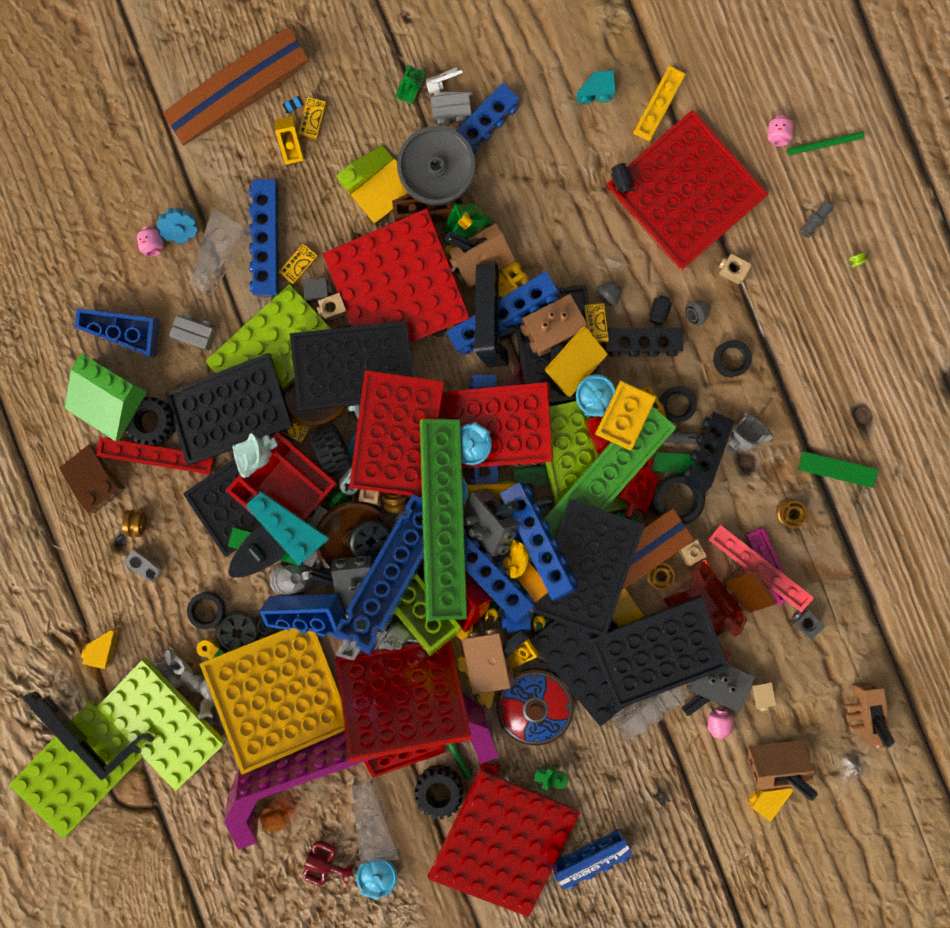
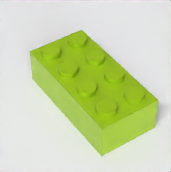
[395,574,461,656]

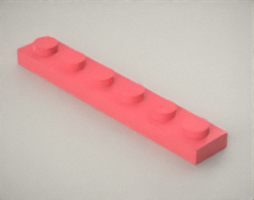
[708,525,814,613]

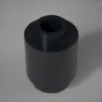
[611,163,635,194]
[648,295,672,325]

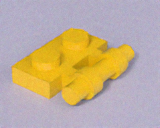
[499,262,529,298]

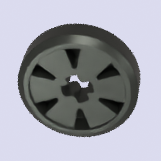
[349,519,390,562]
[216,611,260,652]

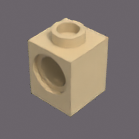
[719,254,751,285]
[317,293,347,321]
[359,489,383,508]
[678,539,707,566]
[749,679,776,711]

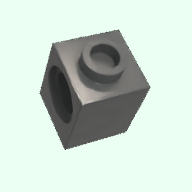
[303,278,333,302]
[790,609,825,640]

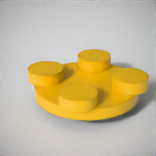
[502,540,529,578]

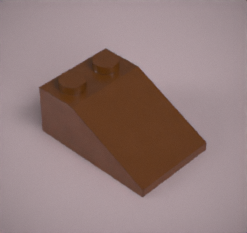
[59,444,125,513]
[722,567,778,613]

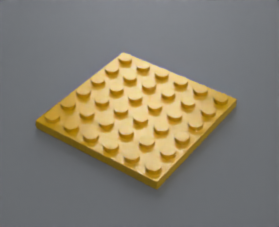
[200,628,345,775]

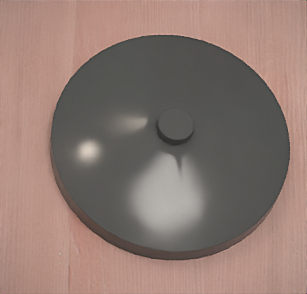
[397,126,475,205]

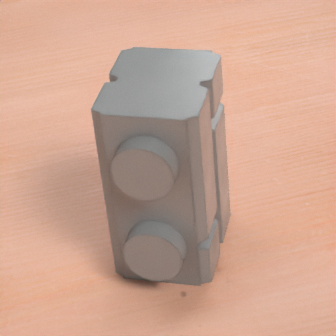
[430,92,471,126]
[169,314,216,351]

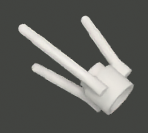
[426,67,473,96]

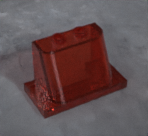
[663,559,747,637]

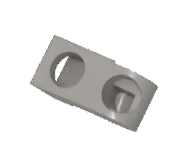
[123,548,163,582]

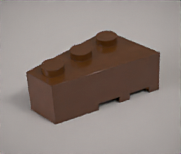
[392,194,452,223]

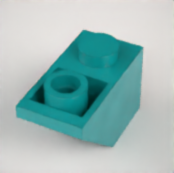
[575,70,615,104]

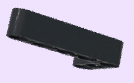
[475,262,509,367]

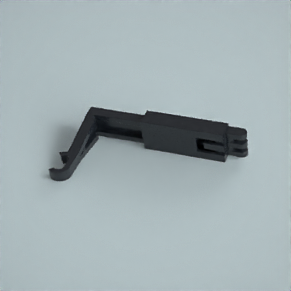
[24,691,154,781]

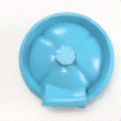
[576,374,616,417]
[460,422,491,465]
[356,857,397,900]

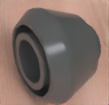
[597,281,622,306]
[685,300,710,326]

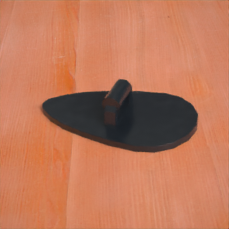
[228,525,287,578]

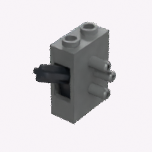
[463,488,519,557]
[308,556,373,614]
[682,664,755,716]

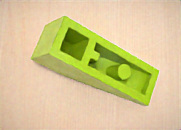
[336,145,394,196]

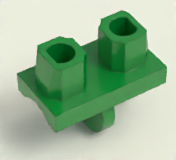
[395,65,426,105]
[534,764,568,790]

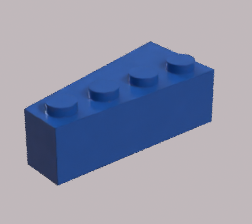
[75,308,160,357]
[259,594,347,639]

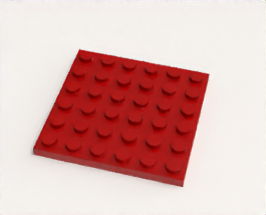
[606,109,768,271]
[322,209,470,343]
[335,641,472,763]
[427,769,580,917]

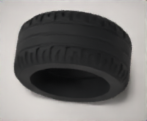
[652,474,705,525]

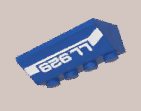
[552,829,633,890]

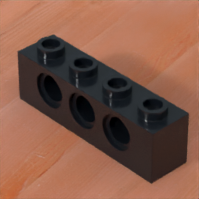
[604,328,683,357]
[684,412,735,493]

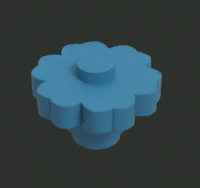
[157,208,197,244]

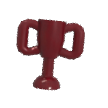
[302,840,354,886]

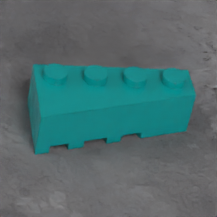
[245,492,331,565]

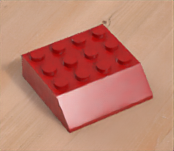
[225,432,339,521]

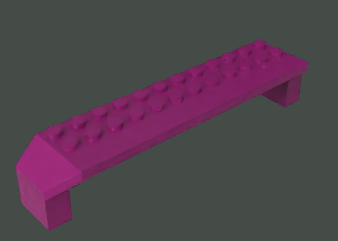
[224,693,499,850]

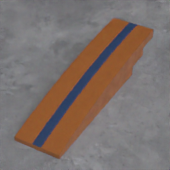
[163,27,309,146]
[622,508,694,589]

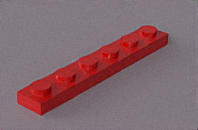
[96,437,214,475]

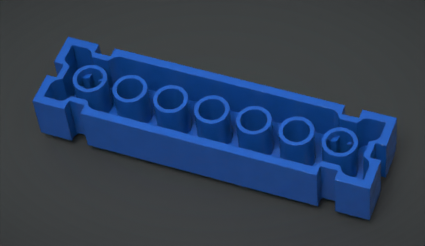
[334,494,424,655]

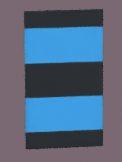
[282,96,304,113]

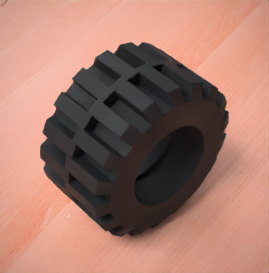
[125,396,175,446]
[310,423,352,476]
[414,765,463,819]

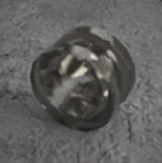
[652,788,671,808]

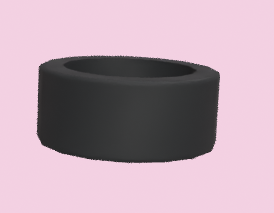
[713,340,752,378]
[659,386,697,423]
[187,592,226,630]

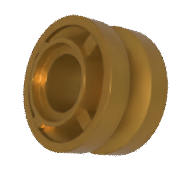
[382,492,410,513]
[776,499,808,528]
[122,510,147,537]
[646,563,675,590]

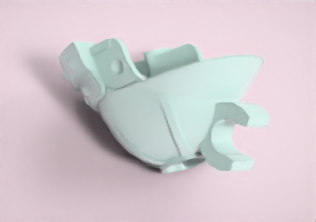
[233,433,278,478]

